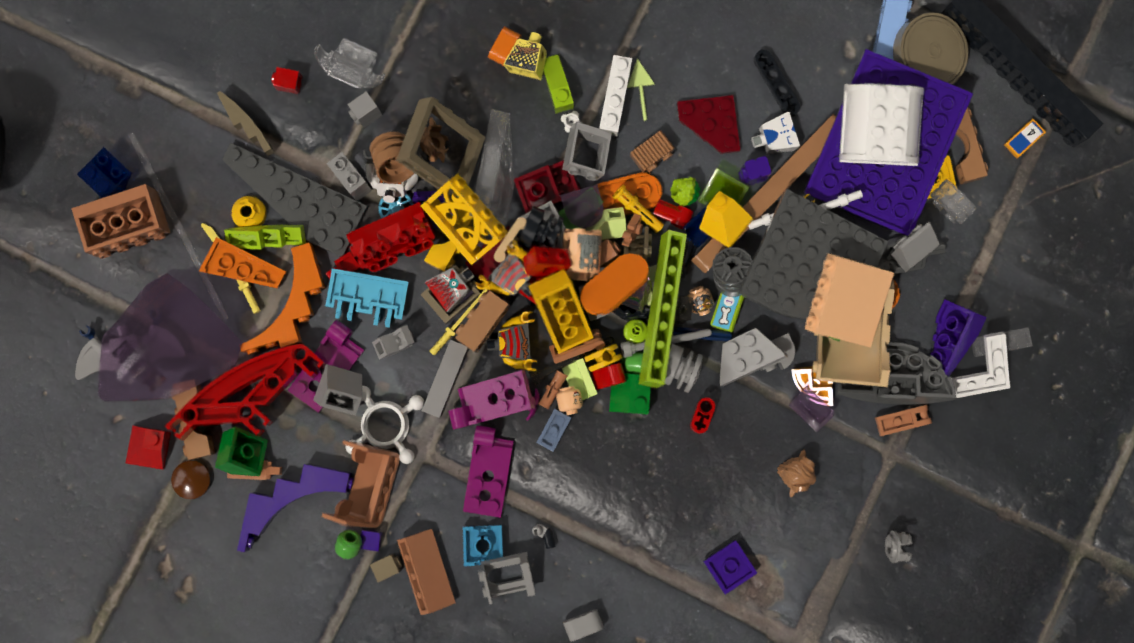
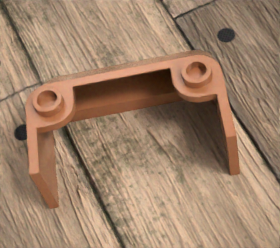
[322,440,400,528]

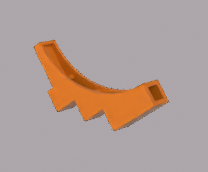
[239,243,326,355]

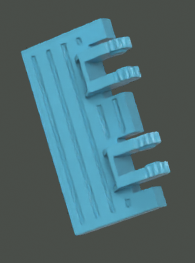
[325,268,409,327]

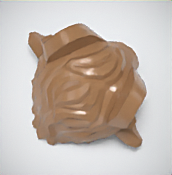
[419,118,449,163]
[777,450,816,497]

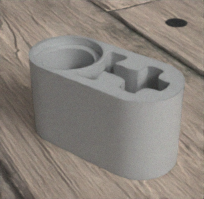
[563,609,604,641]

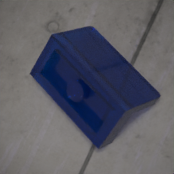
[683,206,710,248]

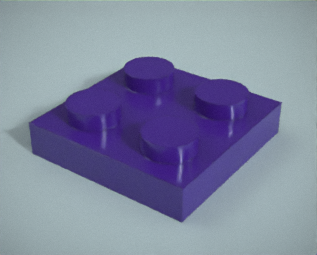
[703,540,757,595]

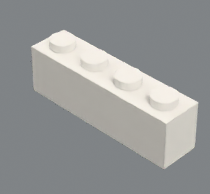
[599,55,632,137]

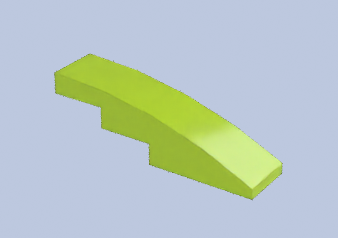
[224,225,306,250]

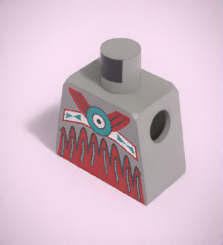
[425,267,475,313]

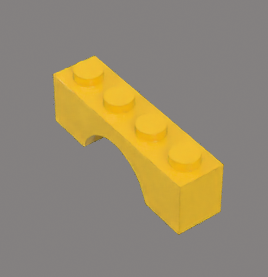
[424,209,474,272]

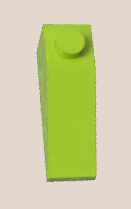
[543,55,574,113]

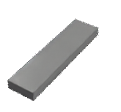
[422,340,468,418]

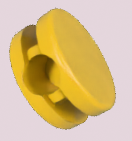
[584,344,622,372]

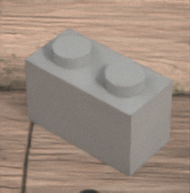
[347,91,382,128]

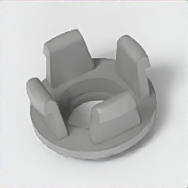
[885,530,912,563]

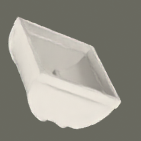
[839,84,924,166]

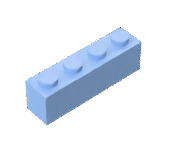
[873,0,912,60]

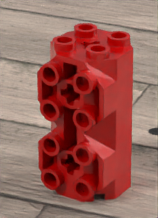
[346,202,436,272]

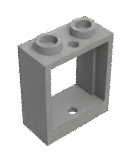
[562,122,612,181]
[326,152,372,201]

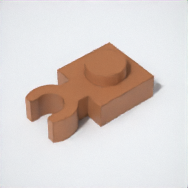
[622,214,643,247]

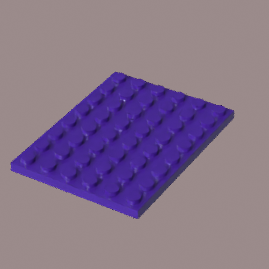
[804,49,973,236]

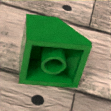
[609,374,651,415]
[215,426,268,476]

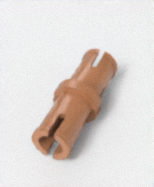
[538,370,568,409]

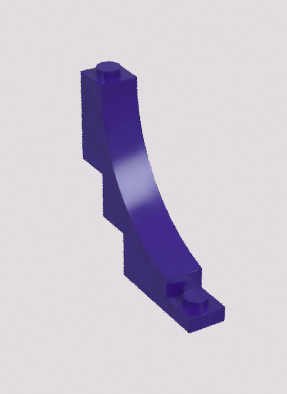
[237,464,354,552]

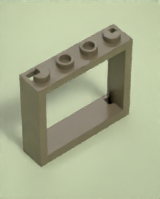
[396,97,485,199]

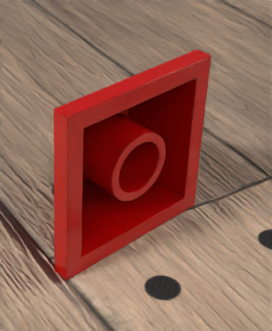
[125,425,171,470]

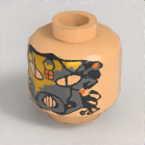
[687,286,714,316]

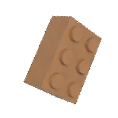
[455,290,511,353]

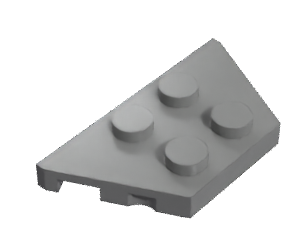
[720,328,788,386]

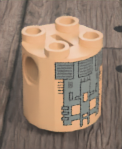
[563,228,602,281]

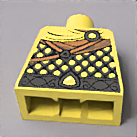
[503,32,547,80]

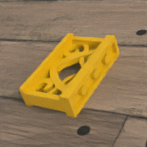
[421,174,508,265]

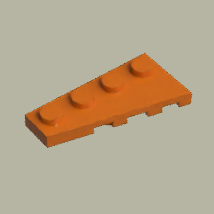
[199,237,286,289]

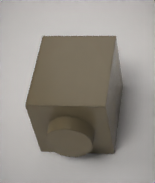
[370,553,402,582]

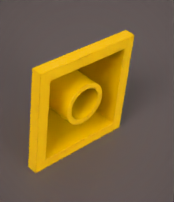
[699,191,753,248]

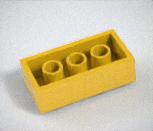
[528,269,593,354]

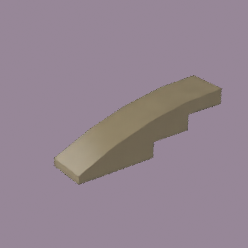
[217,91,275,156]

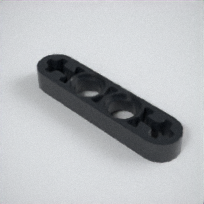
[754,50,800,117]

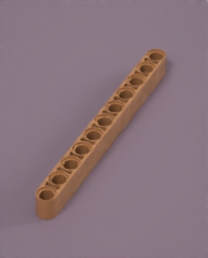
[691,114,836,274]

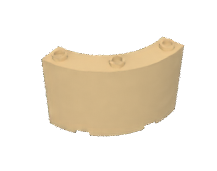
[812,280,895,387]

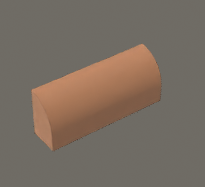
[397,529,456,615]

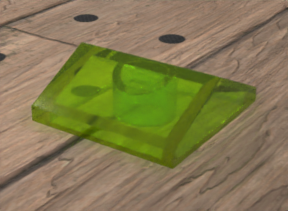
[698,168,750,206]

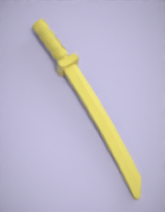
[201,223,261,314]
[429,289,488,356]

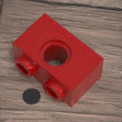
[523,247,572,277]

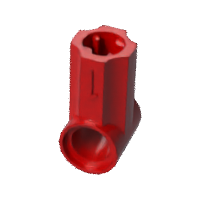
[653,199,694,230]

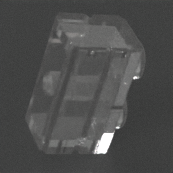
[931,179,977,224]

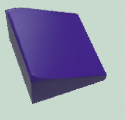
[360,529,382,552]

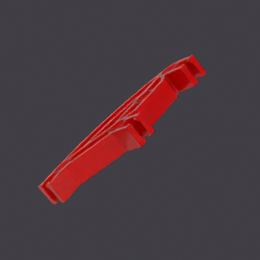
[165,344,326,441]

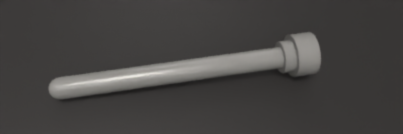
[621,329,712,358]

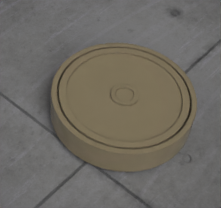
[893,12,968,84]

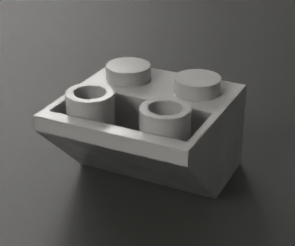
[891,222,940,272]
[313,364,362,416]

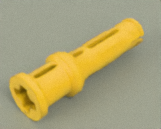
[612,185,664,233]

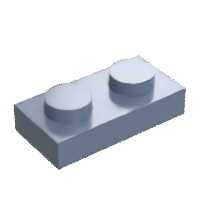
[536,409,571,452]

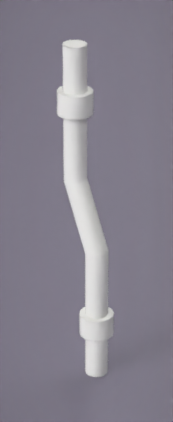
[749,190,863,230]

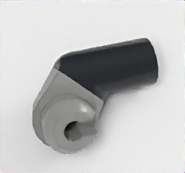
[532,524,556,549]

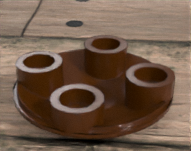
[171,461,210,499]

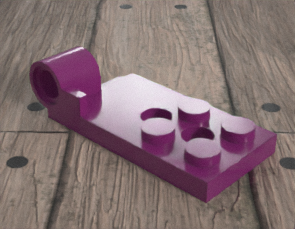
[287,320,365,413]
[448,370,535,430]
[463,425,514,518]

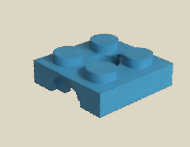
[463,525,503,566]

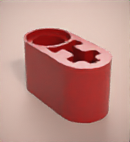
[591,363,626,390]
[690,398,715,433]

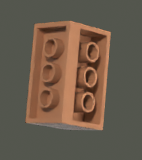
[71,184,170,259]

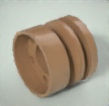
[369,132,414,184]

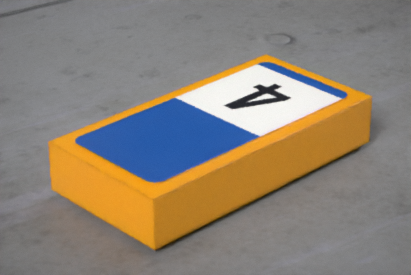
[1004,119,1046,158]

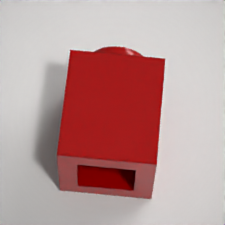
[271,67,303,94]

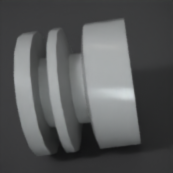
[665,344,703,393]

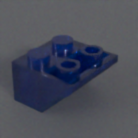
[77,147,132,198]

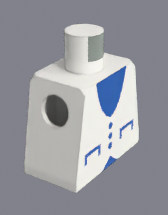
[751,112,800,154]

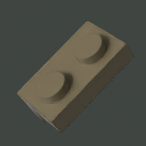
[624,227,652,262]

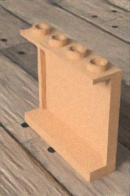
[805,254,894,348]

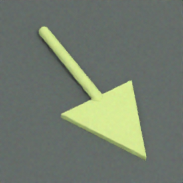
[627,59,655,121]

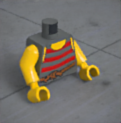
[475,240,533,297]
[487,311,537,371]

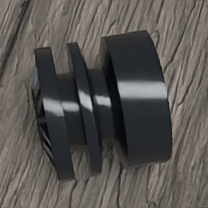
[518,206,564,248]

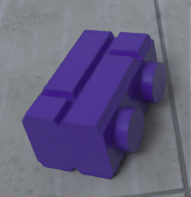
[738,156,771,187]

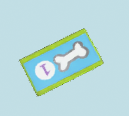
[710,293,744,332]

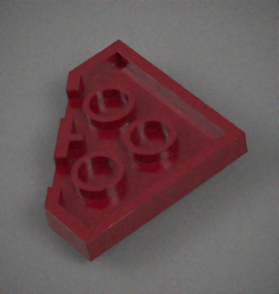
[677,95,740,154]

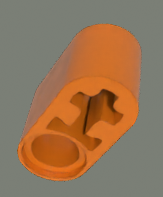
[488,26,522,67]

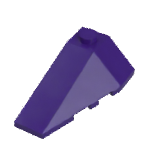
[930,299,987,377]

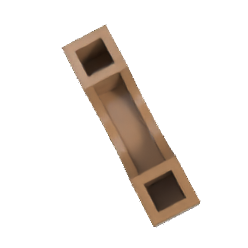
[955,108,988,185]
[171,379,216,460]

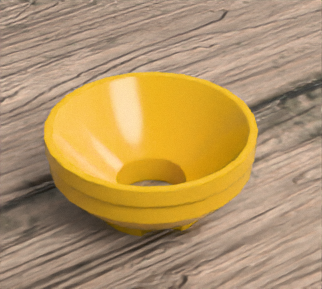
[231,196,267,227]

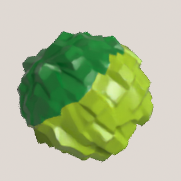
[670,177,701,206]

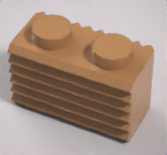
[630,130,674,173]

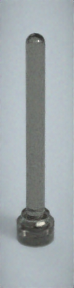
[528,337,614,386]

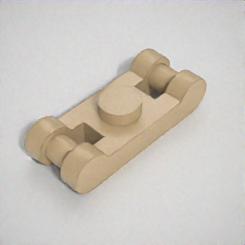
[494,217,527,262]

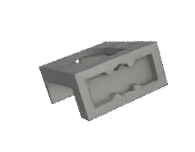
[478,552,536,605]

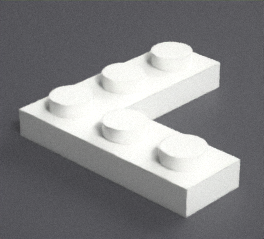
[951,332,1010,398]

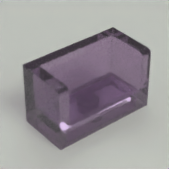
[789,385,835,432]

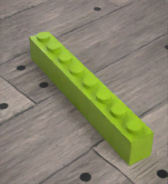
[639,230,687,388]

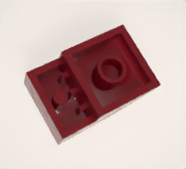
[514,160,583,213]

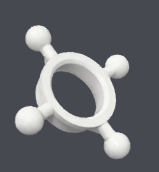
[345,386,424,464]

